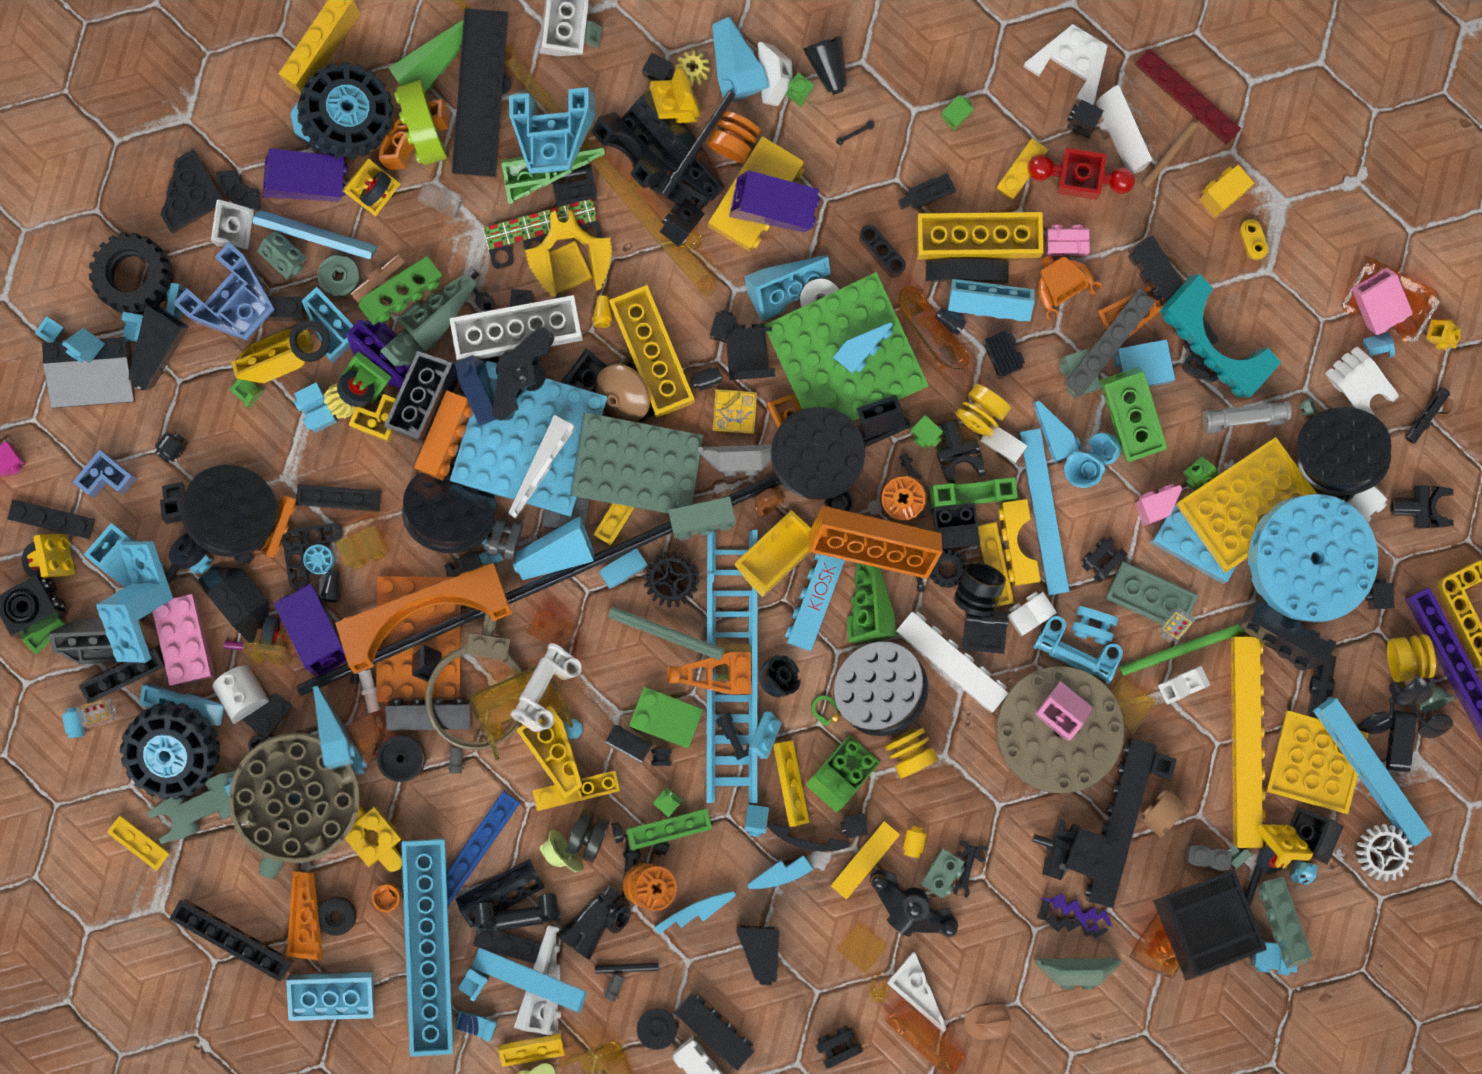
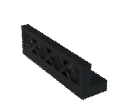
[456,859,545,928]

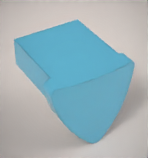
[1363,332,1395,358]

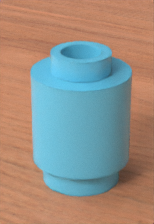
[62,707,87,739]

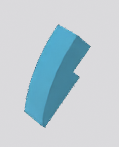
[747,855,813,889]

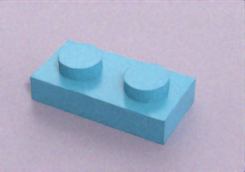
[165,283,186,320]
[750,712,782,759]

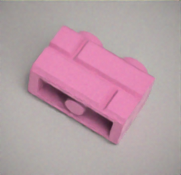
[1045,225,1090,256]

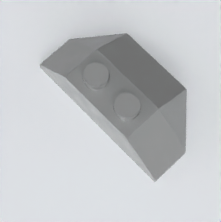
[698,445,771,477]

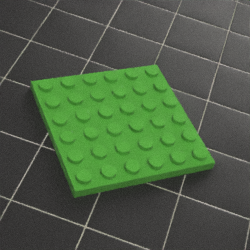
[764,272,929,421]

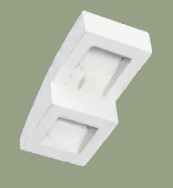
[980,427,1027,464]

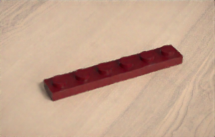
[1135,48,1242,145]

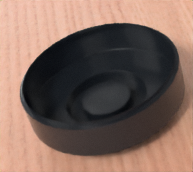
[169,533,206,569]
[637,1008,677,1050]

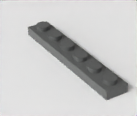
[1064,289,1156,397]

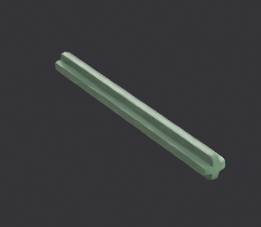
[608,607,724,660]

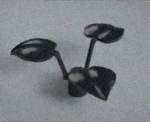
[1356,675,1453,738]

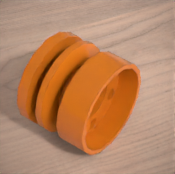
[707,111,761,163]
[882,476,927,520]
[623,863,677,911]

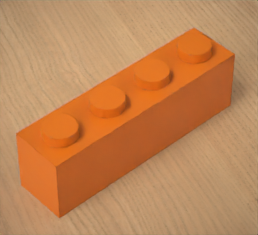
[414,391,473,481]

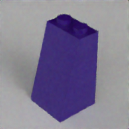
[262,148,347,202]
[729,170,820,232]
[274,584,347,677]

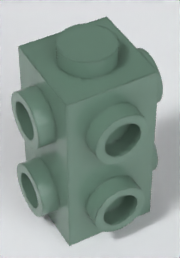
[257,231,307,279]

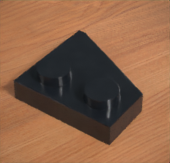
[242,693,293,739]

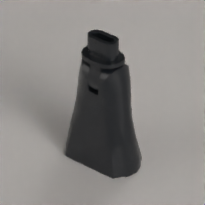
[556,886,622,960]

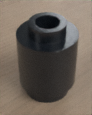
[690,366,723,392]

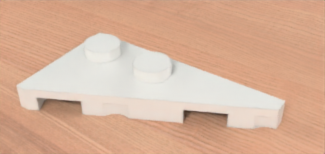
[887,952,946,1032]

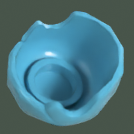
[1089,433,1121,465]

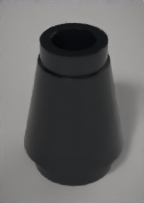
[935,308,967,335]
[321,571,342,603]

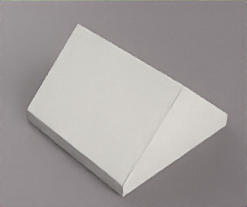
[211,200,254,250]

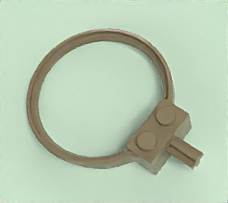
[426,614,527,750]

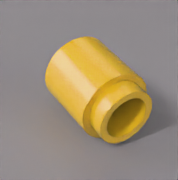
[902,826,927,858]

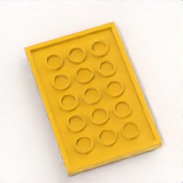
[1176,437,1318,573]

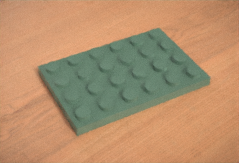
[570,413,703,514]

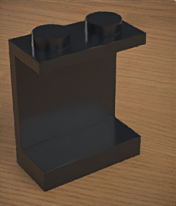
[726,323,775,380]

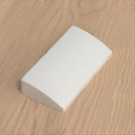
[1096,85,1152,174]

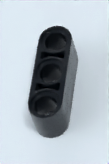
[859,225,906,278]
[1386,710,1417,773]

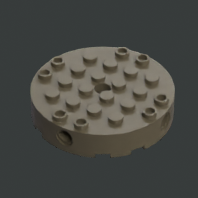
[995,667,1124,793]
[229,732,360,863]

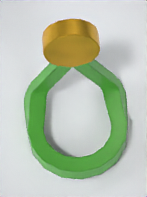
[811,695,841,726]

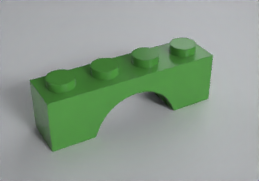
[929,478,1018,509]

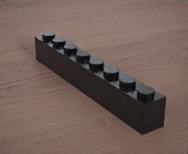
[1084,738,1157,908]

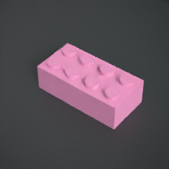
[153,594,216,686]

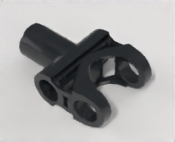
[936,420,985,484]
[1390,485,1454,529]

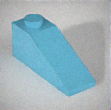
[1033,401,1081,463]

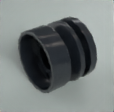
[953,562,1006,616]

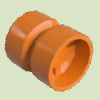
[372,883,404,912]

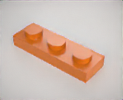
[260,495,296,558]

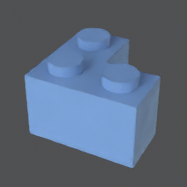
[73,450,138,498]

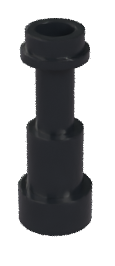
[715,713,748,761]

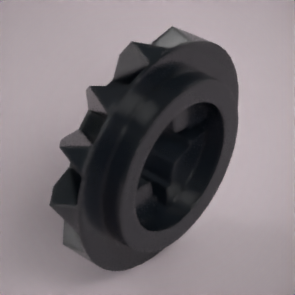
[605,900,631,933]

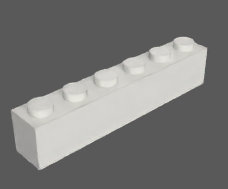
[896,612,1009,713]

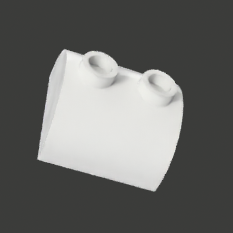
[212,666,270,724]

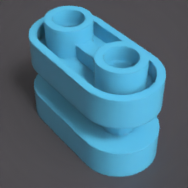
[1071,606,1119,645]

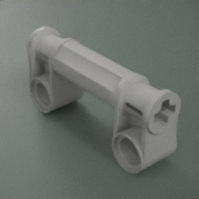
[1202,401,1292,433]

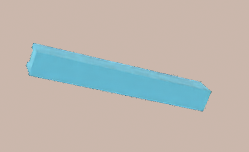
[1313,697,1432,846]

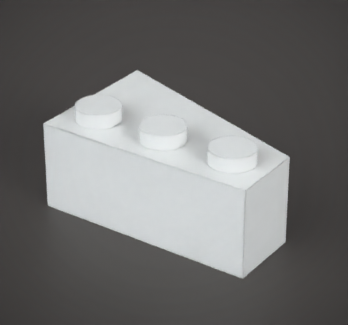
[1345,485,1388,522]
[673,1035,723,1074]

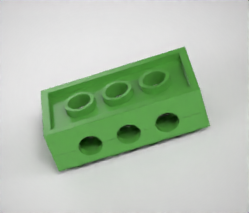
[1099,367,1167,462]

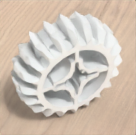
[1356,824,1414,881]

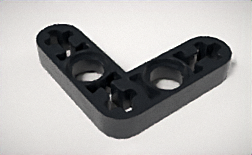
[282,523,344,590]

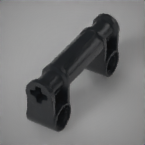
[474,893,561,934]

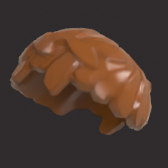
[754,488,786,517]

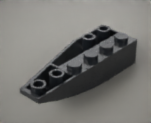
[621,91,725,201]

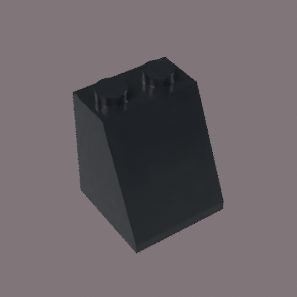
[737,925,779,985]

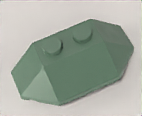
[1034,958,1121,990]

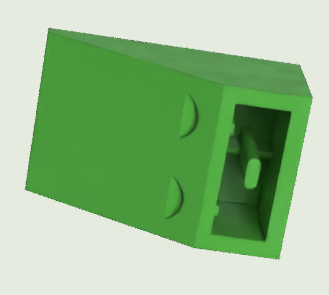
[805,734,881,813]

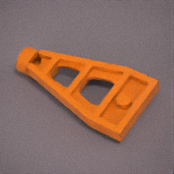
[667,652,751,695]

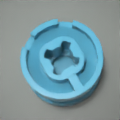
[303,545,335,575]

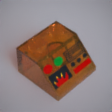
[348,714,386,764]

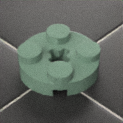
[318,255,360,298]

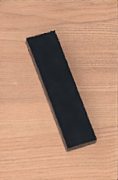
[296,485,381,512]

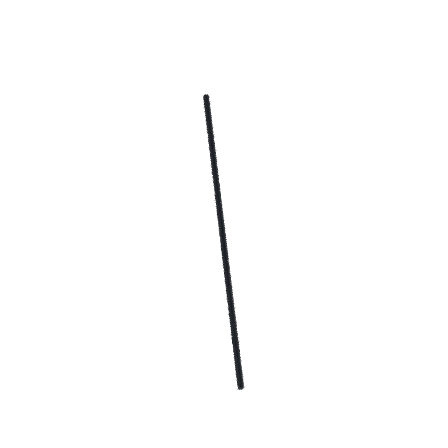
[296,417,911,696]

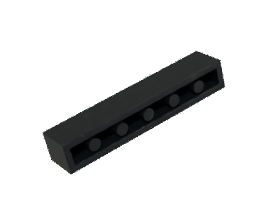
[1127,236,1219,355]

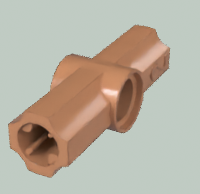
[350,255,409,304]

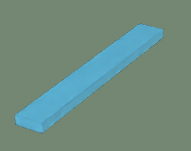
[1019,429,1069,595]

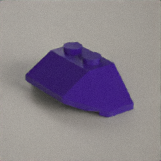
[346,320,411,389]

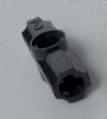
[1307,655,1336,718]

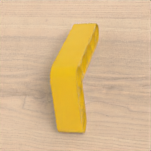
[1436,560,1482,670]

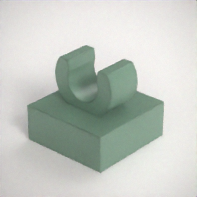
[584,21,602,48]
[1228,846,1252,870]

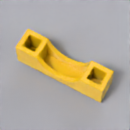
[998,499,1040,586]

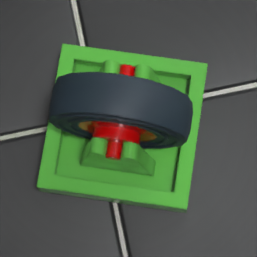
[337,352,392,407]

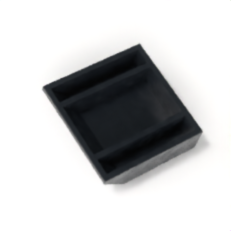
[1153,870,1267,981]

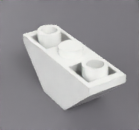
[758,42,793,106]

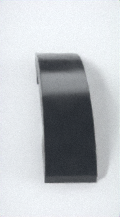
[926,259,1009,283]
[767,823,851,852]

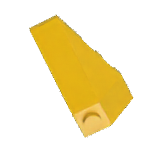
[517,705,582,799]

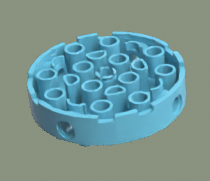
[1248,495,1378,622]

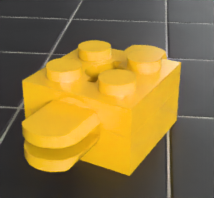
[344,805,404,872]

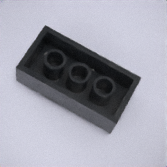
[384,351,459,445]

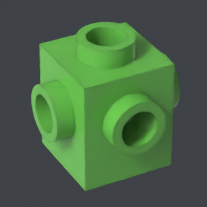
[1183,456,1219,491]

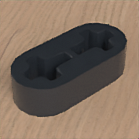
[1182,355,1218,383]

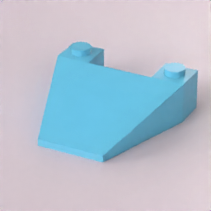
[509,87,596,174]
[313,686,368,776]

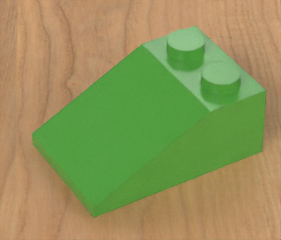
[629,687,703,749]

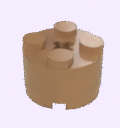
[1141,789,1189,838]

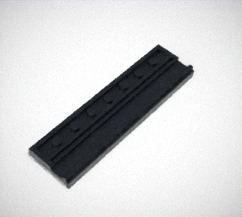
[452,8,509,178]

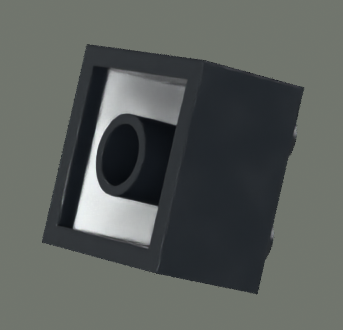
[1289,806,1344,865]

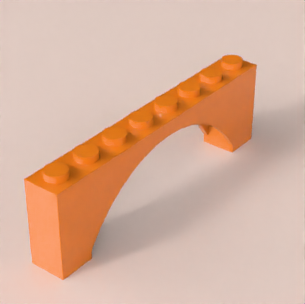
[336,563,512,674]

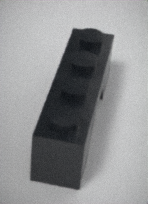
[590,112,668,189]

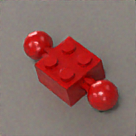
[1027,148,1135,200]

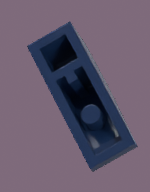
[455,355,496,426]

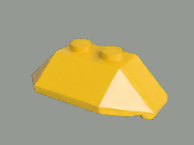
[231,329,314,383]

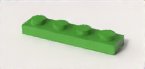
[626,809,712,850]

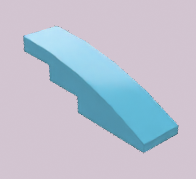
[654,891,736,935]

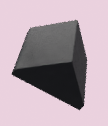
[561,348,607,393]

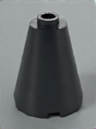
[803,35,847,95]

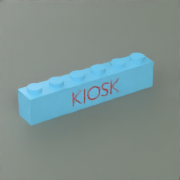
[785,554,845,652]

